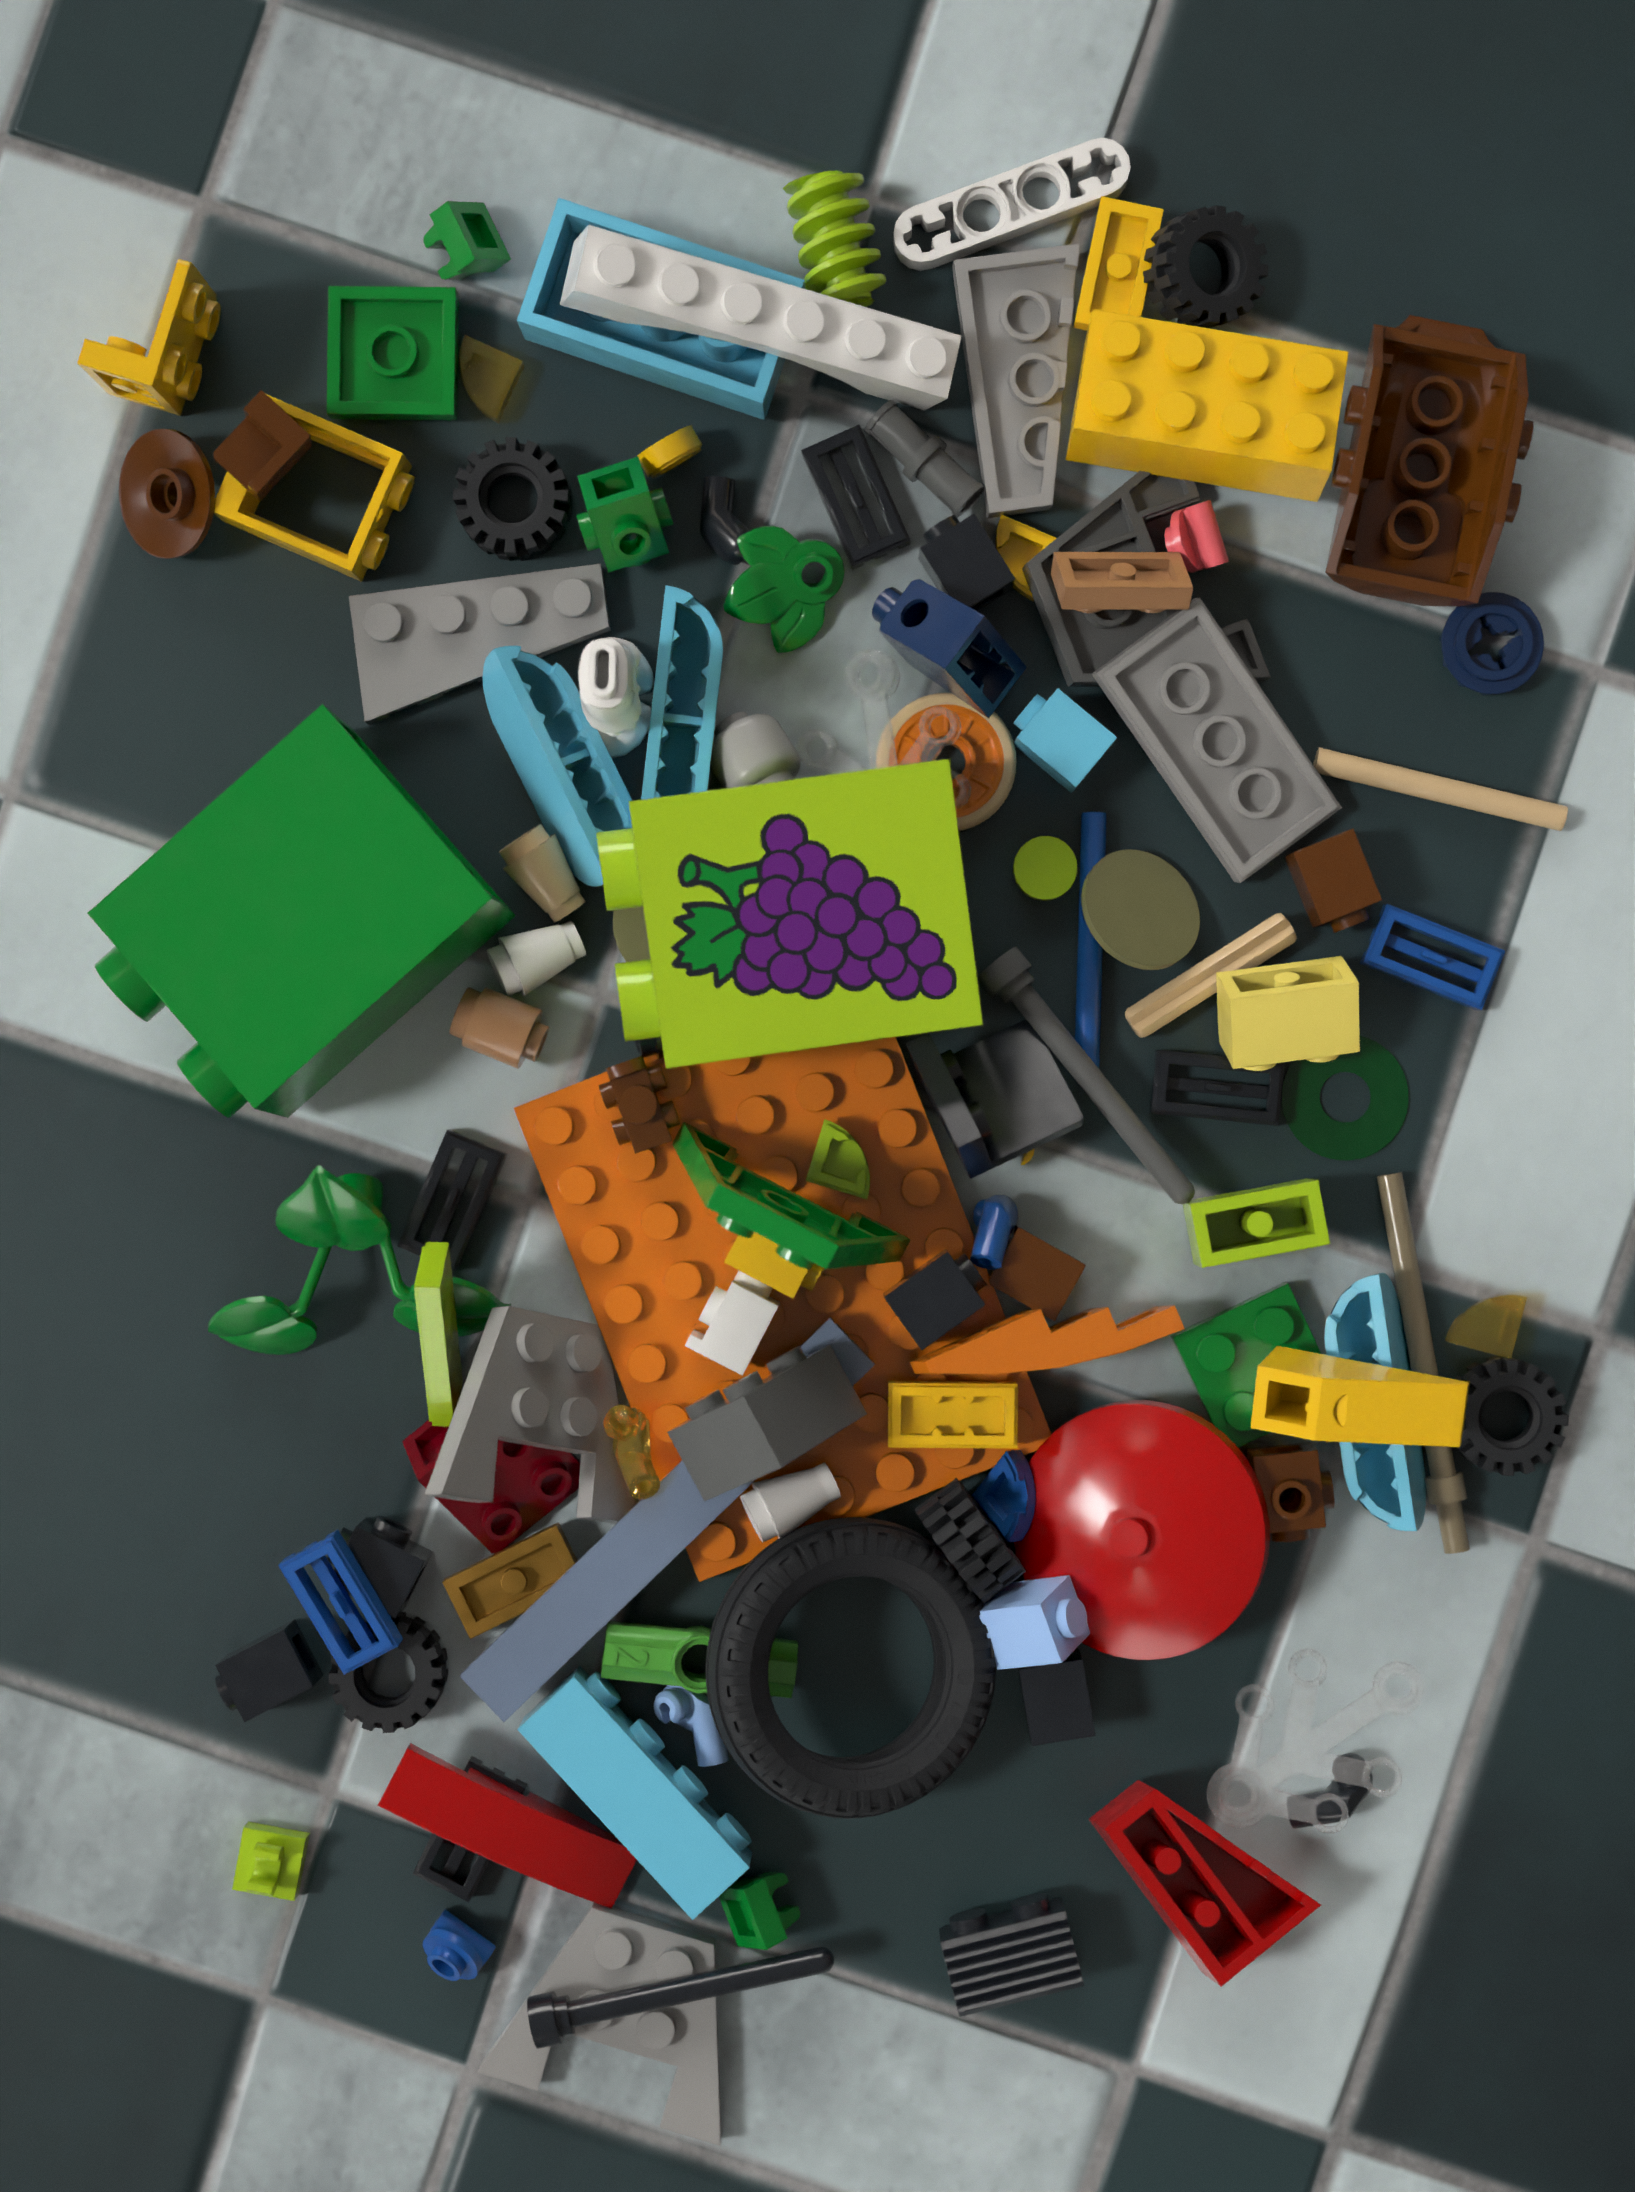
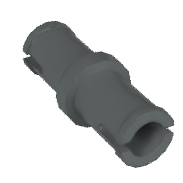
[865,400,984,517]

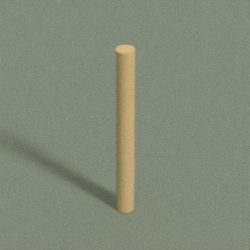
[1313,747,1568,831]

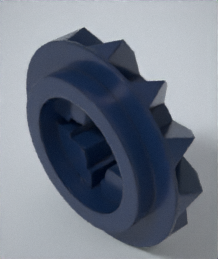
[1439,592,1544,696]

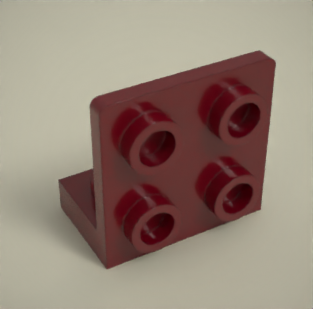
[402,1394,581,1554]

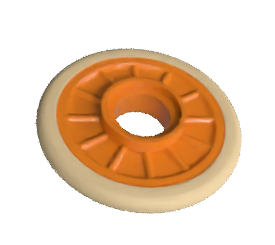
[877,693,1017,831]

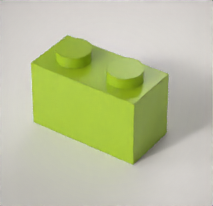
[1182,1178,1330,1268]

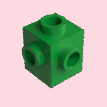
[576,456,673,572]

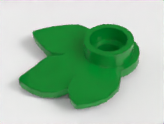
[723,526,845,653]

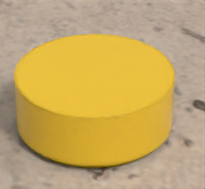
[637,425,702,478]

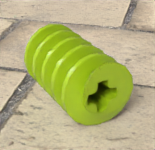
[782,170,887,307]

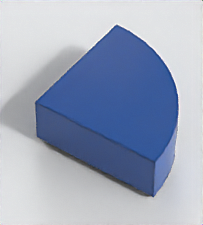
[972,1450,1036,1542]

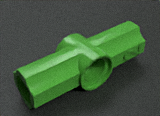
[601,1620,798,1698]

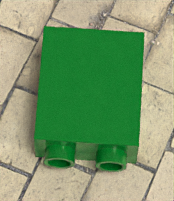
[87,704,516,1118]

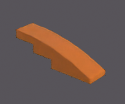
[910,1305,1185,1375]

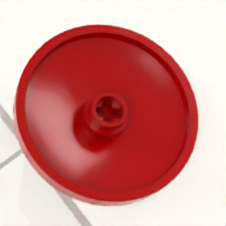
[1014,1400,1270,1660]

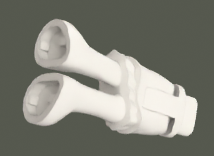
[578,637,654,758]

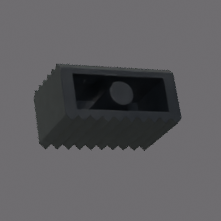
[939,1893,1084,2017]

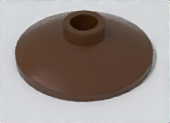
[119,429,215,559]

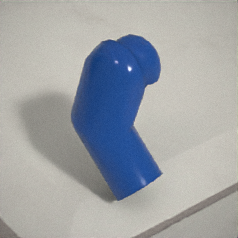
[970,1195,1019,1270]

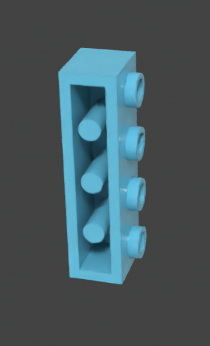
[517,1666,752,1920]

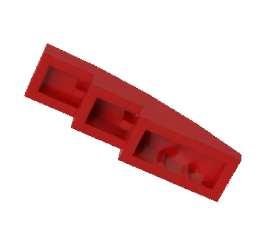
[377,1743,637,1909]

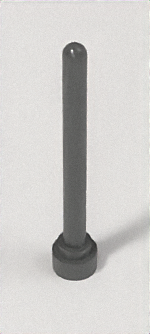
[977,946,1195,1204]

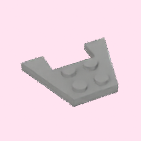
[425,1306,635,1524]
[477,1903,722,2146]

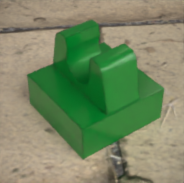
[423,201,511,280]
[719,1872,800,1950]

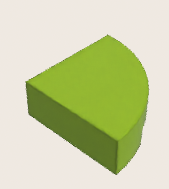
[806,1119,870,1199]

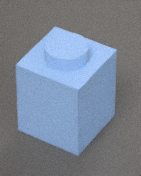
[979,1575,1090,1670]

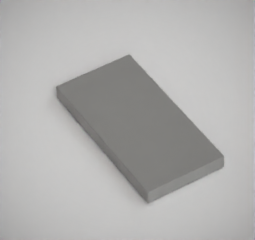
[1092,597,1342,883]

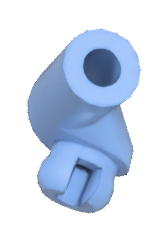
[654,1685,729,1767]

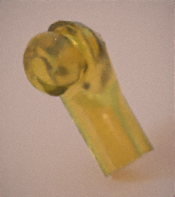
[603,1404,660,1500]

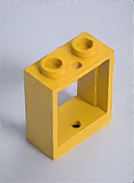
[214,394,415,582]

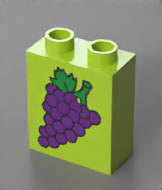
[596,759,983,1068]

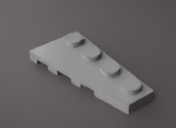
[952,243,1080,518]
[349,563,611,725]

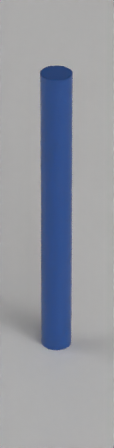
[1075,812,1107,1067]

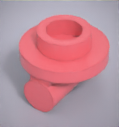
[1164,500,1229,573]

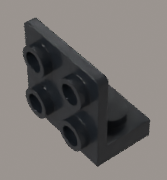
[906,1019,1084,1179]

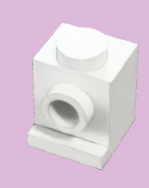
[685,1270,780,1376]

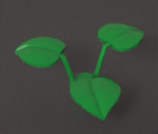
[208,1165,511,1355]

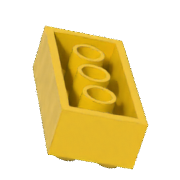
[1065,309,1349,502]

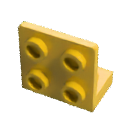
[77,259,221,416]

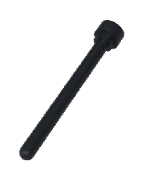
[527,1947,834,2049]

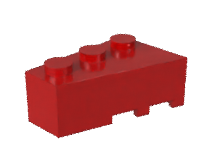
[1089,1780,1321,1987]

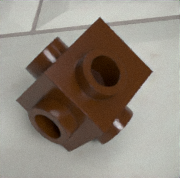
[1246,1442,1335,1542]

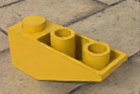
[1251,1346,1470,1447]

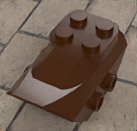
[1325,315,1534,607]

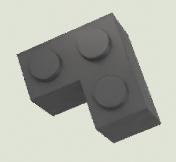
[667,1345,867,1501]

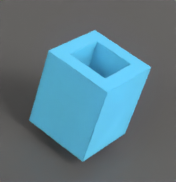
[1013,688,1117,793]

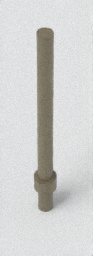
[1377,1172,1470,1554]

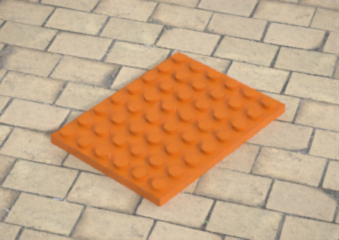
[514,1037,1051,1582]

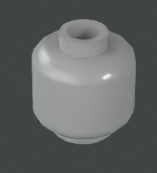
[710,712,801,788]

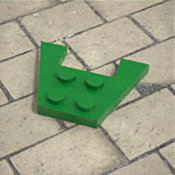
[672,1122,911,1269]

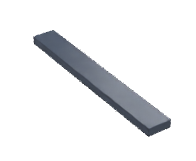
[460,1317,875,1722]

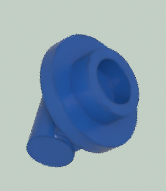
[423,1909,496,1981]

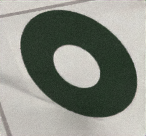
[1282,1036,1409,1161]

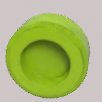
[1013,836,1078,901]

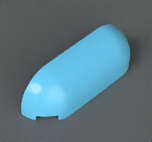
[641,585,723,799]
[483,645,632,887]
[1324,1273,1426,1531]

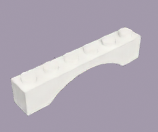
[560,225,961,411]

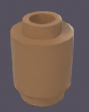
[449,987,549,1069]

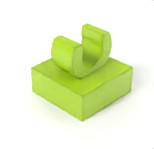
[232,1821,310,1901]

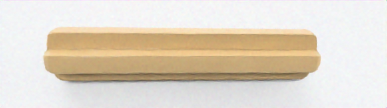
[1125,913,1297,1038]

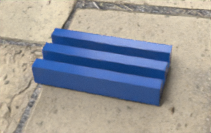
[1360,904,1505,1011]
[278,1529,403,1675]

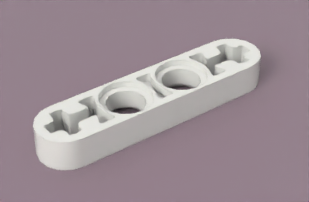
[893,138,1131,271]

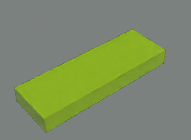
[414,1242,463,1427]

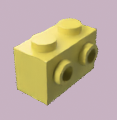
[1216,956,1360,1071]

